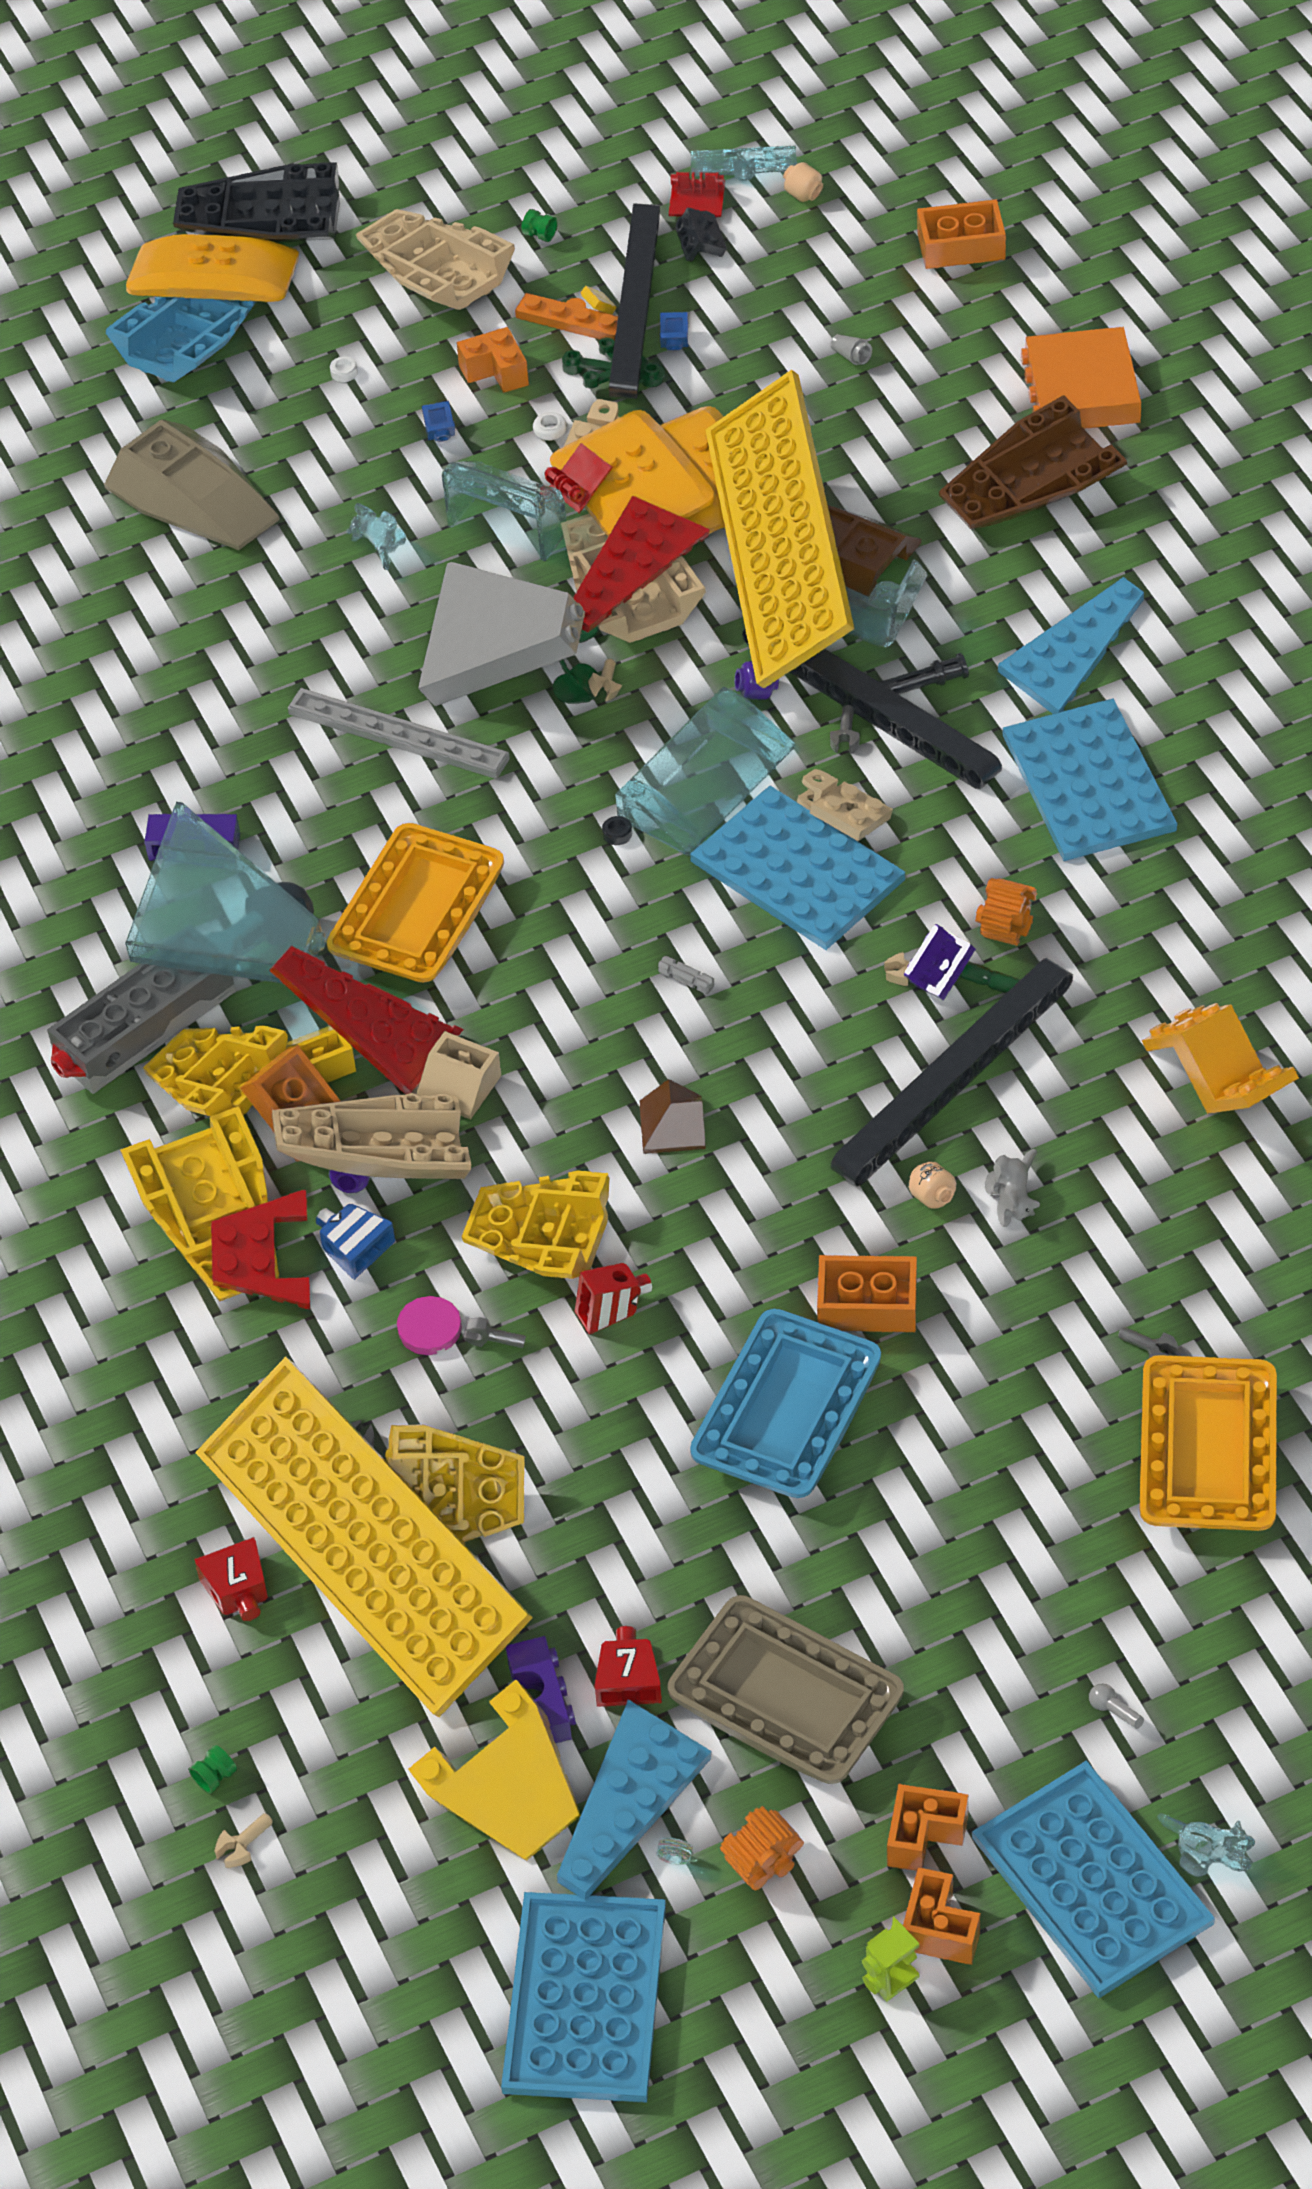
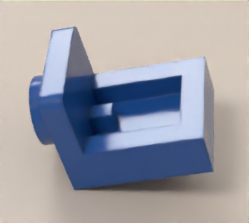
[660,312,688,351]
[422,401,455,442]

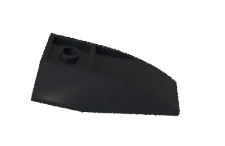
[173,162,340,242]

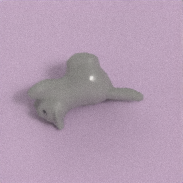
[985,1149,1040,1227]

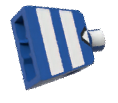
[316,1204,395,1280]

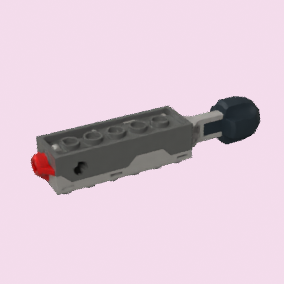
[47,882,314,1094]

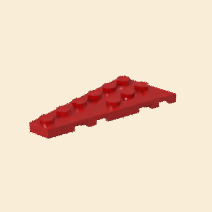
[573,495,710,633]
[269,946,464,1095]

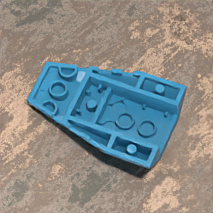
[106,297,256,382]

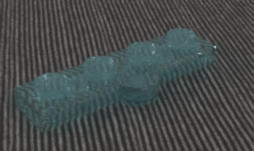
[691,145,797,181]

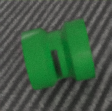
[521,209,558,242]
[188,1745,237,1794]

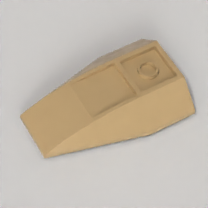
[272,1093,471,1179]

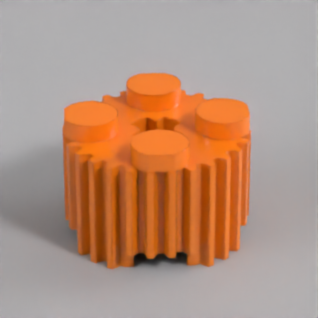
[975,878,1037,946]
[720,1806,804,1891]

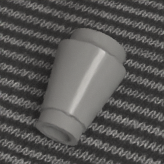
[831,334,872,365]

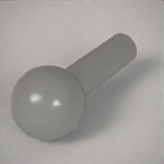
[1089,1683,1144,1729]

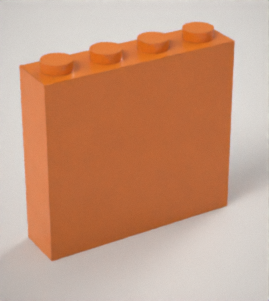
[1021,327,1141,429]

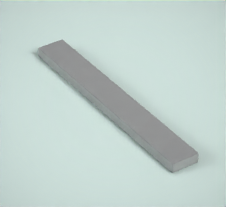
[288,688,510,779]

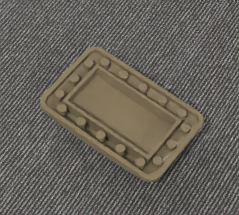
[668,1595,904,1784]

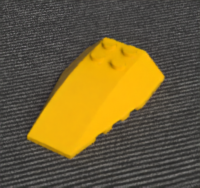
[120,1106,279,1302]

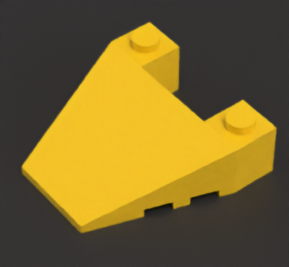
[408,1680,581,1861]

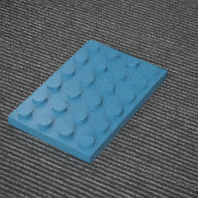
[1003,698,1177,861]
[690,785,905,950]
[972,1760,1215,1999]
[501,1892,666,2103]

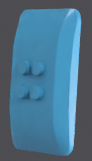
[690,1309,881,1498]

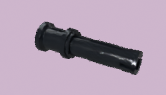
[879,653,969,694]

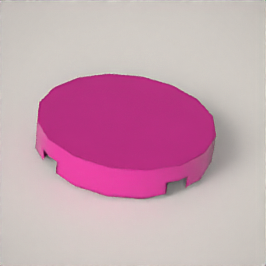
[397,1296,462,1355]

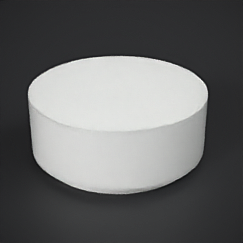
[330,356,358,382]

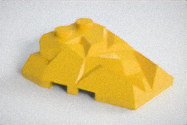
[143,1026,288,1116]
[461,1171,610,1279]
[386,1424,524,1545]

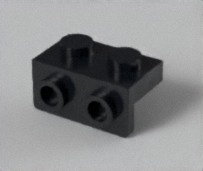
[675,207,727,262]

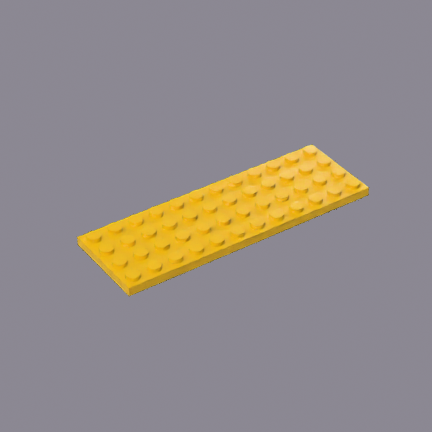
[706,369,855,688]
[195,1357,533,1717]

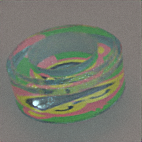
[656,1838,693,1865]

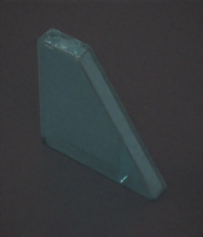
[125,801,326,983]

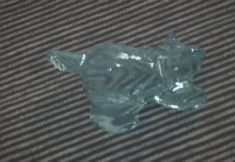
[346,503,406,570]
[1157,1813,1255,1877]

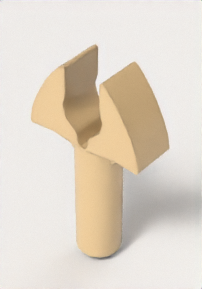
[588,659,622,701]
[884,952,909,986]
[215,1813,273,1868]

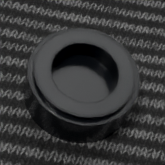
[602,816,632,845]

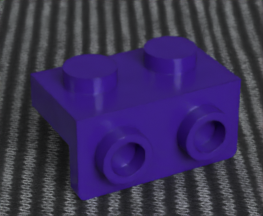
[904,924,976,1001]

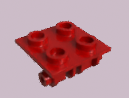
[668,172,725,217]
[544,443,613,514]

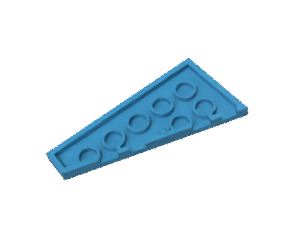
[998,577,1144,714]
[557,1700,712,1900]

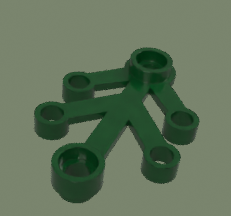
[562,337,665,389]

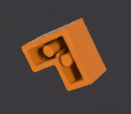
[456,327,529,393]
[887,1784,969,1871]
[903,1867,980,1965]

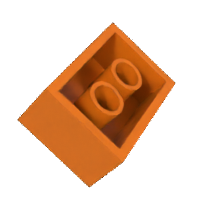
[917,199,1006,269]
[240,1045,341,1162]
[817,1255,917,1332]

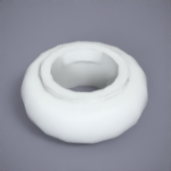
[533,412,567,441]

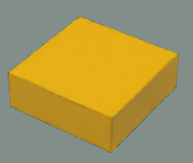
[581,286,617,314]

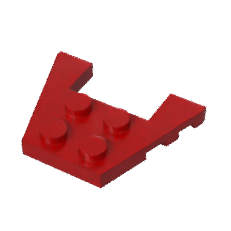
[211,1190,311,1309]

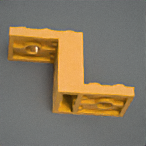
[1141,1003,1299,1114]

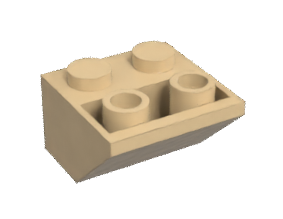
[417,1031,501,1120]

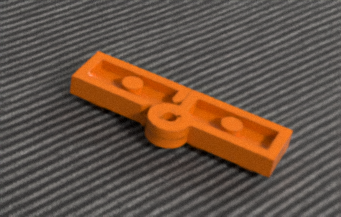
[515,293,618,341]

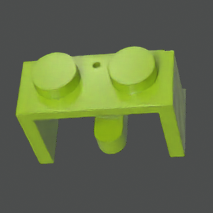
[862,1916,920,2002]

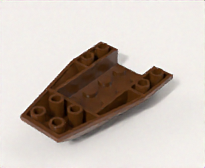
[939,395,1127,529]
[827,505,921,614]

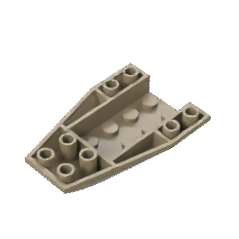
[104,419,279,550]

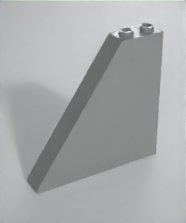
[418,562,585,706]

